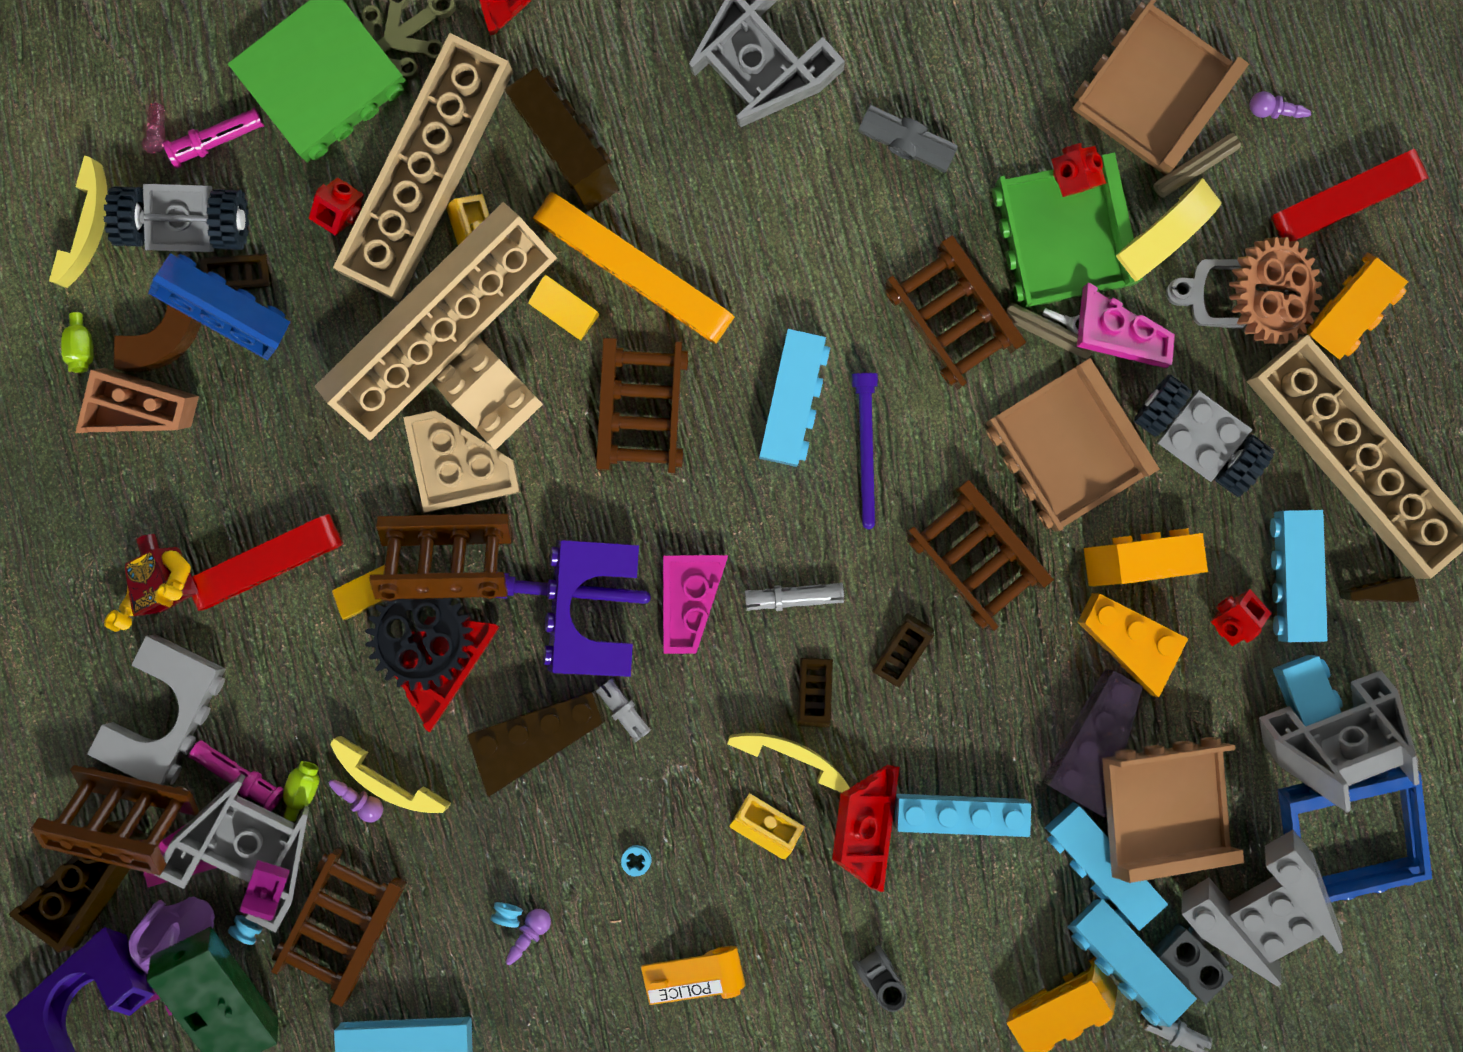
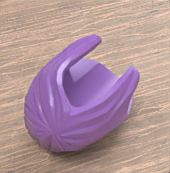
[128,896,215,974]

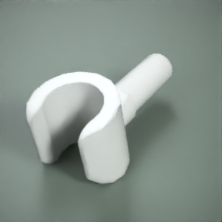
[1042,308,1080,334]

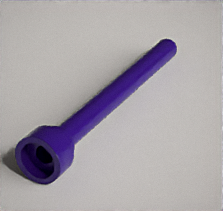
[852,373,878,529]
[495,573,651,604]

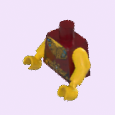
[104,534,198,632]

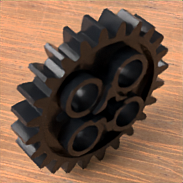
[365,598,474,691]

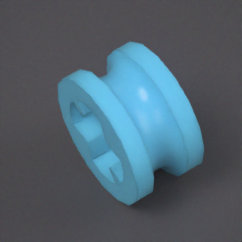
[621,845,652,876]
[490,902,523,927]
[228,915,262,945]

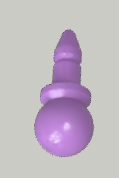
[1250,91,1311,119]
[329,779,383,822]
[506,909,551,965]

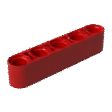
[1271,149,1429,242]
[192,514,344,611]

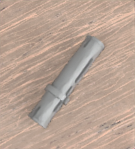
[745,583,844,611]

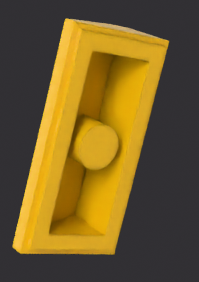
[446,194,489,245]
[528,274,599,341]
[332,565,386,620]
[730,793,805,859]

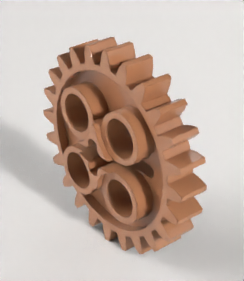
[1229,237,1322,344]

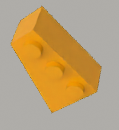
[1307,252,1408,360]
[1083,528,1208,586]
[1078,593,1188,697]
[1006,957,1118,1052]

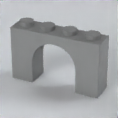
[87,635,226,786]

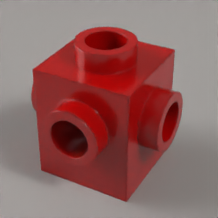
[1051,143,1106,197]
[309,177,364,236]
[1211,589,1272,646]

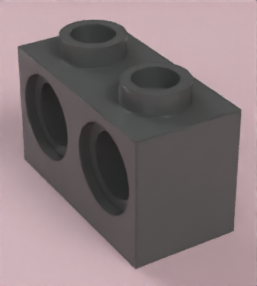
[1152,923,1234,1004]

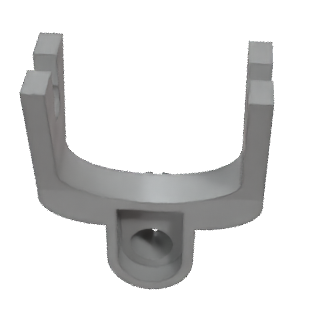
[1166,259,1247,329]

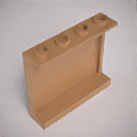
[1072,0,1249,176]
[986,358,1160,532]
[1102,737,1244,883]

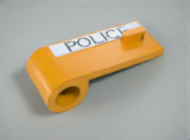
[641,946,746,1005]

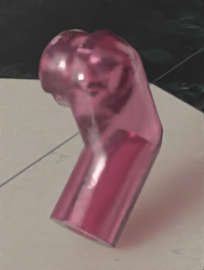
[142,103,166,154]

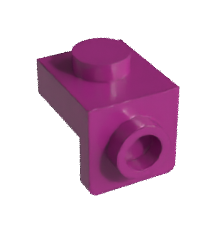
[240,860,290,921]

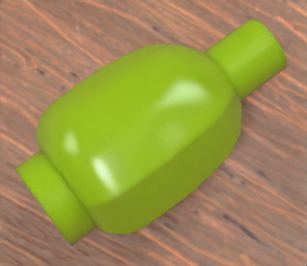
[61,312,94,373]
[283,761,320,821]

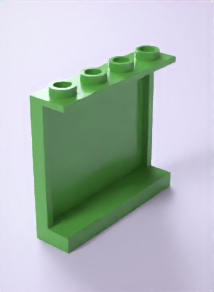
[228,0,408,163]
[992,152,1143,308]

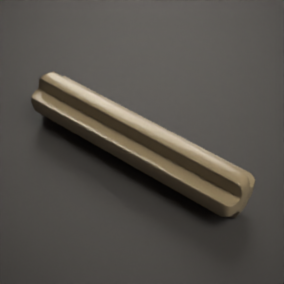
[1153,133,1241,198]
[1005,303,1093,359]

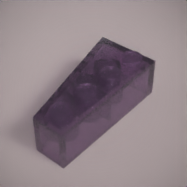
[1042,668,1142,819]

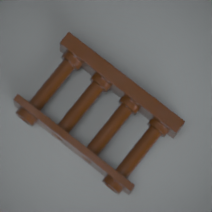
[885,235,1027,390]
[596,338,689,475]
[906,480,1054,631]
[369,514,512,601]
[31,765,199,876]
[271,848,407,1007]

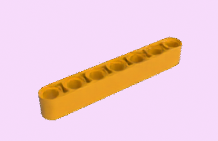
[532,192,735,344]

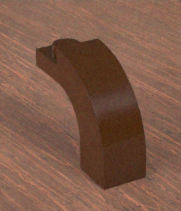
[114,304,201,372]

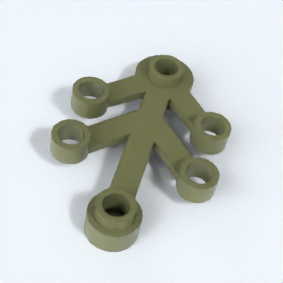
[361,0,456,80]

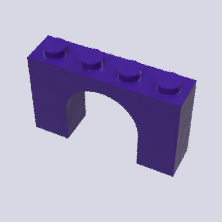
[543,540,639,677]
[5,927,155,1052]

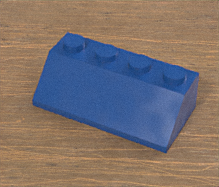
[148,253,290,360]

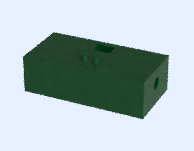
[147,926,278,1052]

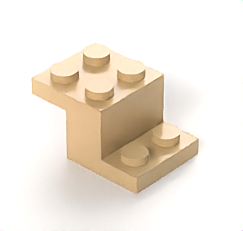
[432,336,543,450]

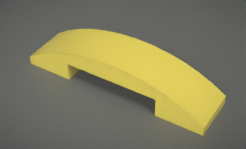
[49,156,108,288]
[1116,178,1222,282]
[727,733,850,793]
[330,736,451,813]

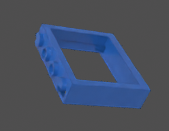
[1278,766,1432,902]

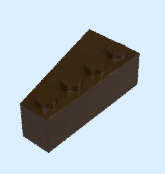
[504,68,619,212]
[467,690,605,797]
[8,820,148,953]

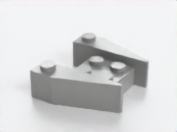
[689,0,845,127]
[1259,670,1419,812]
[154,774,309,933]
[1182,830,1343,987]

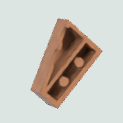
[75,368,199,433]

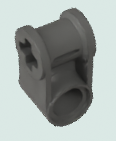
[852,944,907,1012]

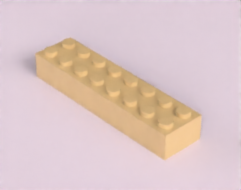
[333,33,513,302]
[314,202,557,441]
[1246,335,1463,579]

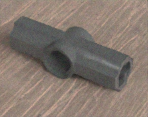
[858,105,958,173]

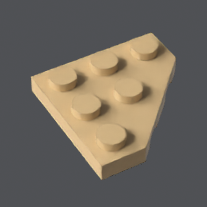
[403,411,521,513]

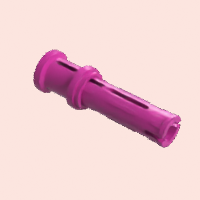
[163,107,264,169]
[189,740,284,812]

